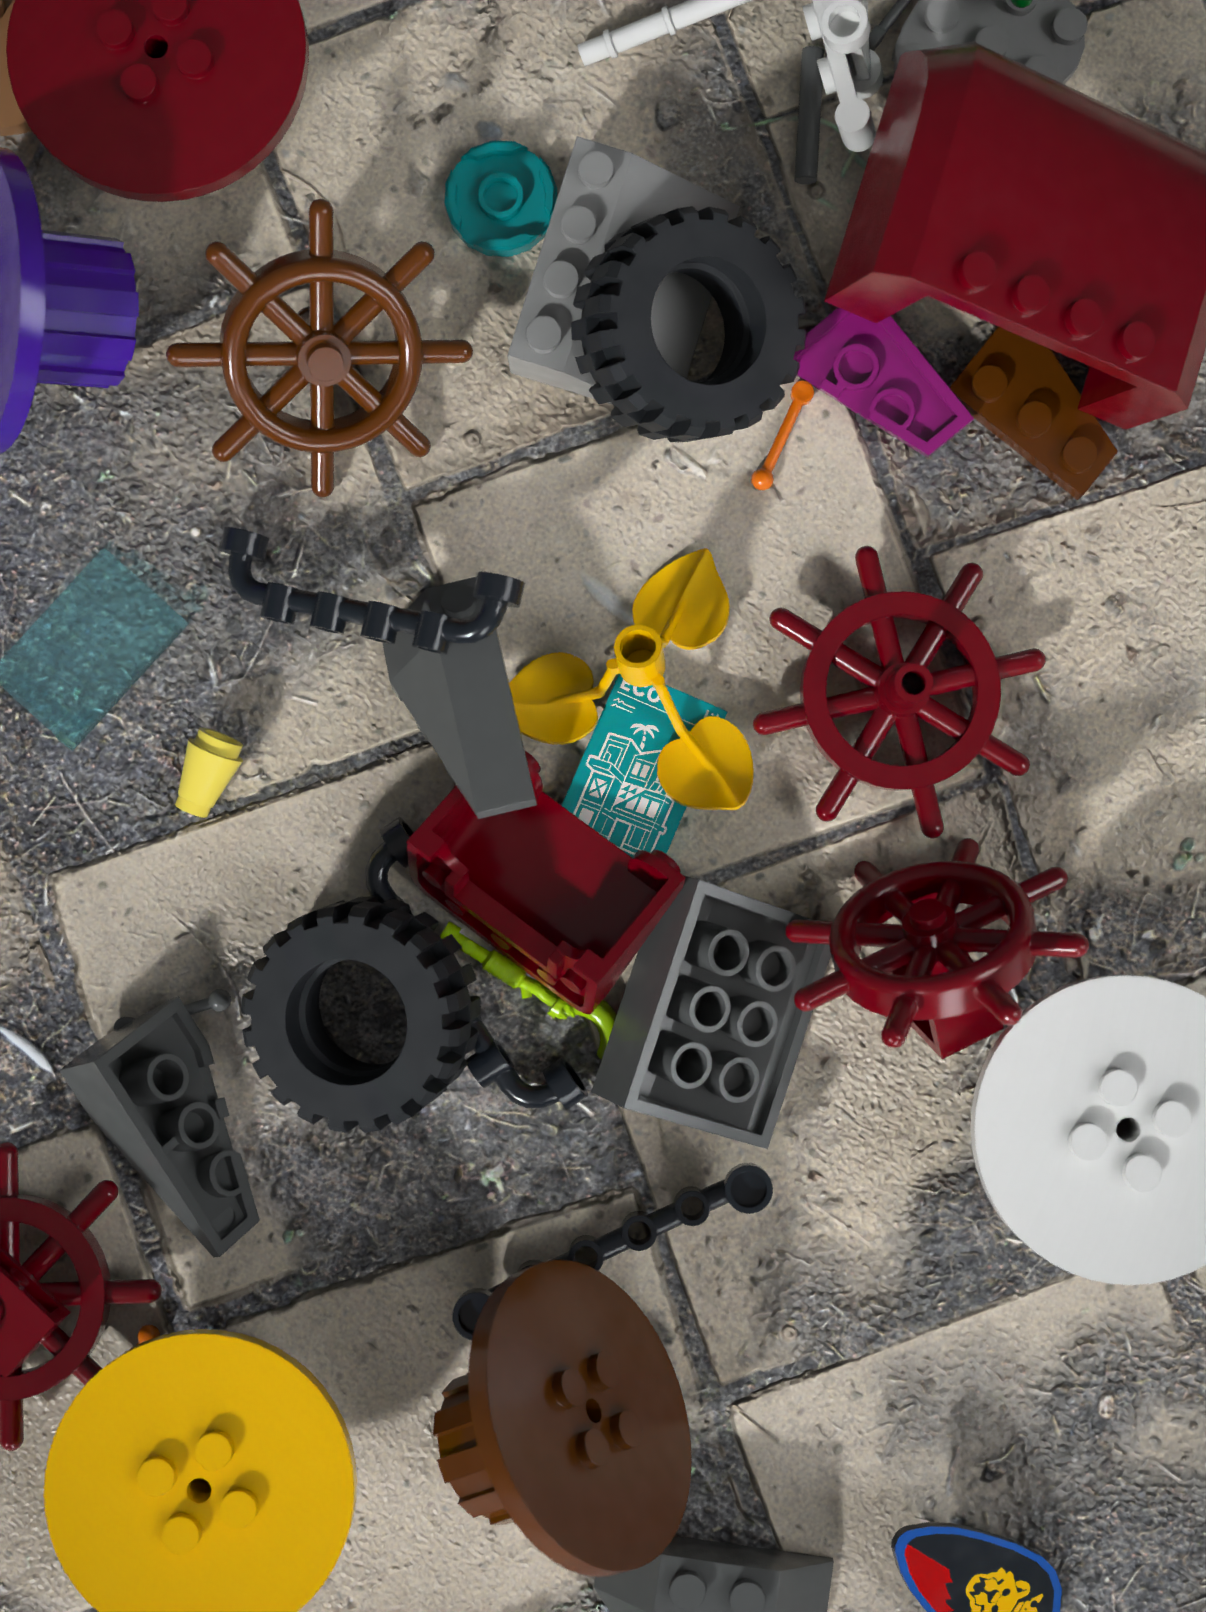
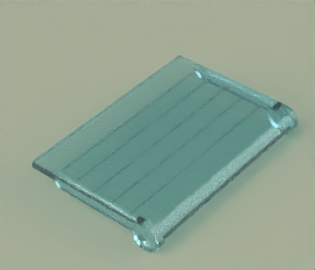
[0,547,189,751]

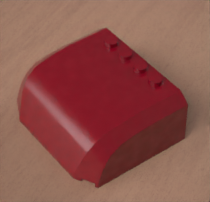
[824,42,1206,430]

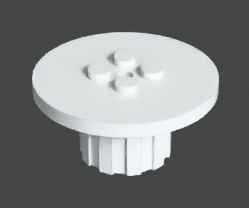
[970,975,1206,1285]

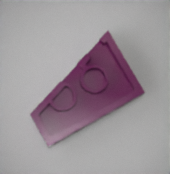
[793,307,974,458]

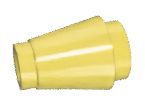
[175,727,243,818]

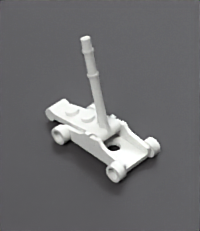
[577,0,884,152]

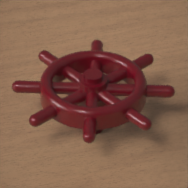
[753,546,1046,839]

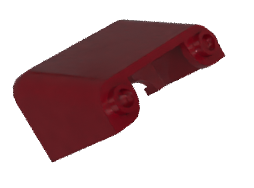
[407,751,686,1014]

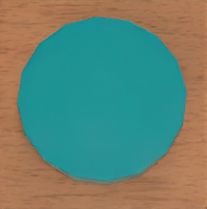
[444,140,557,257]

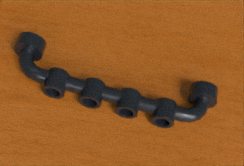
[219,527,525,654]
[365,817,588,1109]
[452,1163,773,1340]

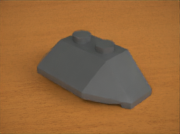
[594,1536,834,1612]

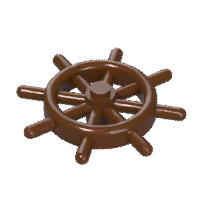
[166,199,473,498]

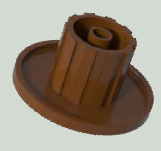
[433,1260,692,1577]

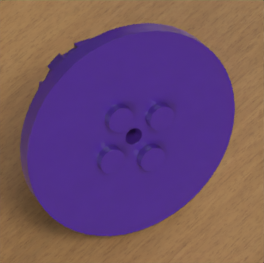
[0,147,139,454]

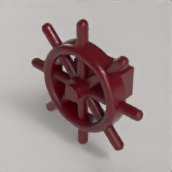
[785,838,1089,1059]
[0,1142,162,1451]

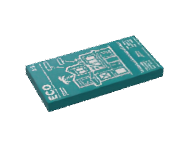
[561,674,728,857]

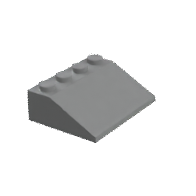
[507,136,740,405]

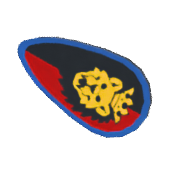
[891,1522,1062,1612]

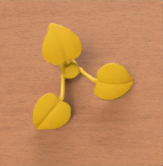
[509,548,754,810]

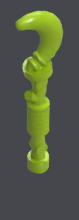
[439,921,617,1059]

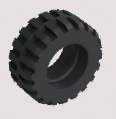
[571,206,807,442]
[241,896,481,1133]

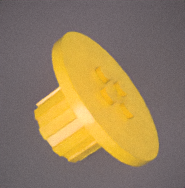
[44,1329,357,1612]

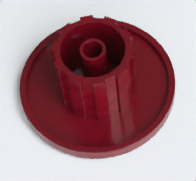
[6,0,309,202]

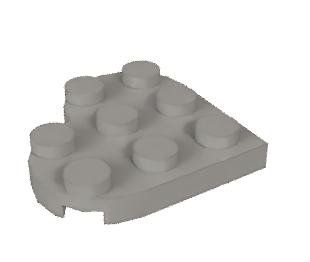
[892,0,1088,84]

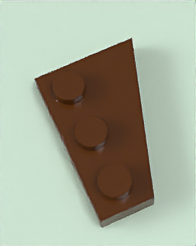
[949,327,1118,500]

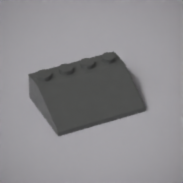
[591,875,831,1149]

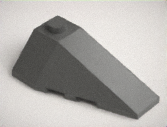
[382,577,537,819]
[59,996,260,1257]

